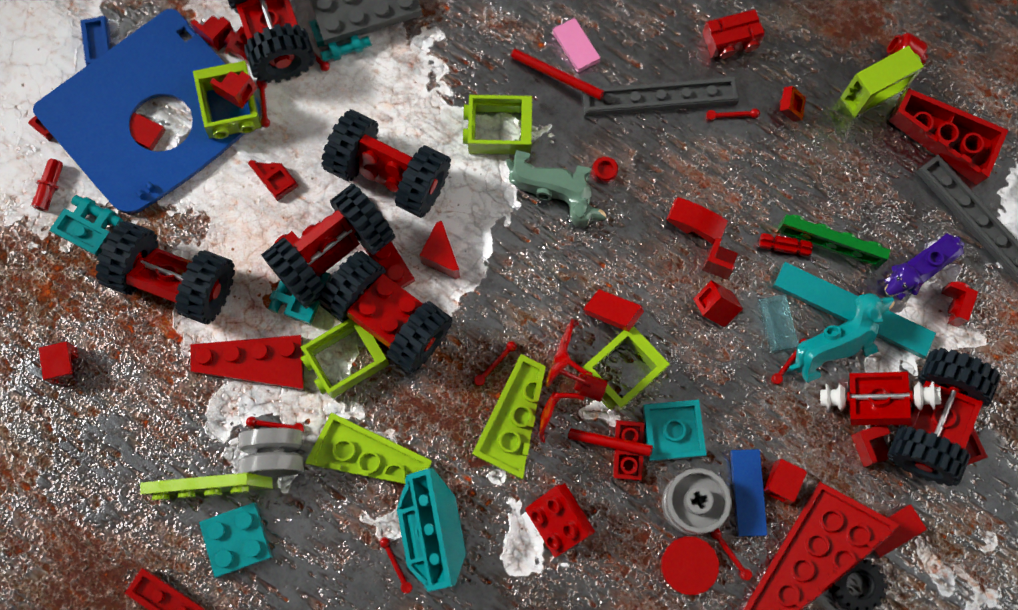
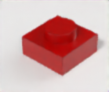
[780,86,806,122]

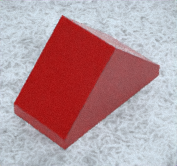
[419,221,460,279]

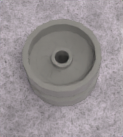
[238,428,304,477]
[661,468,731,536]

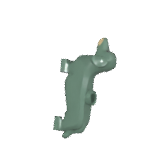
[505,150,606,227]

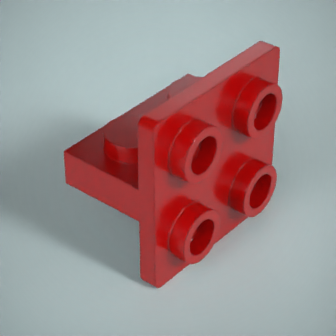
[525,483,596,558]

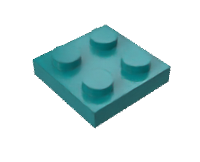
[642,400,707,462]
[199,502,273,578]

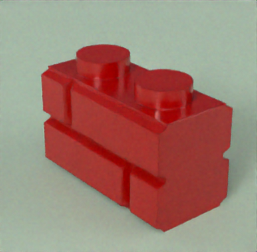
[703,9,765,59]

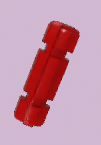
[759,233,813,257]

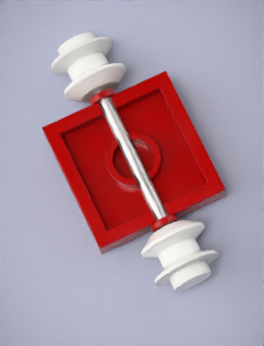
[820,372,941,426]

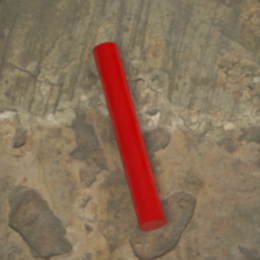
[568,428,653,457]

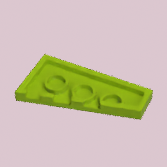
[471,354,546,480]
[305,412,433,485]
[140,473,273,501]

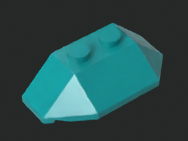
[397,468,466,592]

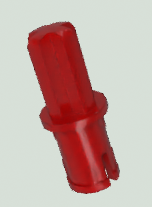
[30,158,63,212]

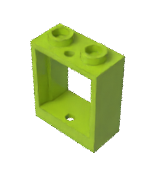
[840,46,924,118]
[193,61,262,139]
[463,95,532,155]
[300,318,389,399]
[582,326,670,413]

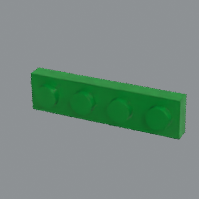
[777,214,891,268]

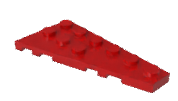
[743,482,900,610]

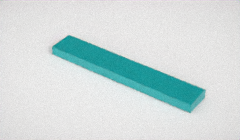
[772,262,936,359]

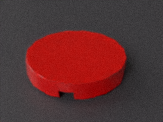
[661,536,719,595]

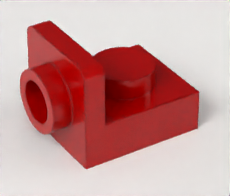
[223,26,249,65]
[941,281,979,327]

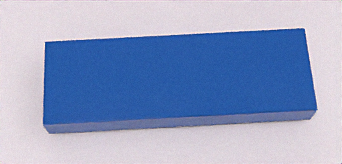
[730,449,767,537]

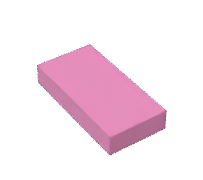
[553,18,600,73]

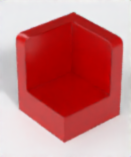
[190,16,234,52]
[209,71,257,109]
[702,237,738,280]
[693,280,743,327]
[39,341,78,385]
[851,425,891,467]
[763,458,807,505]

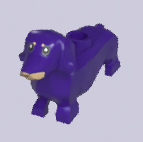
[884,233,965,300]

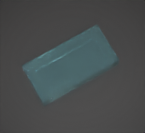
[757,294,798,353]

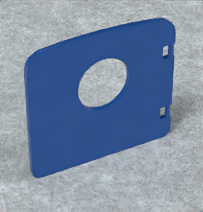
[33,9,261,214]

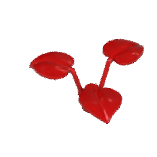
[539,319,608,443]

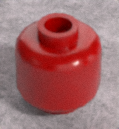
[887,33,928,65]

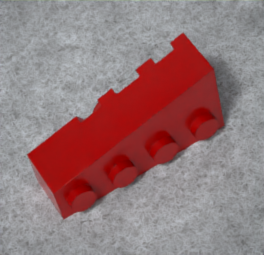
[889,88,1009,185]

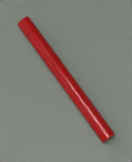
[511,49,605,100]

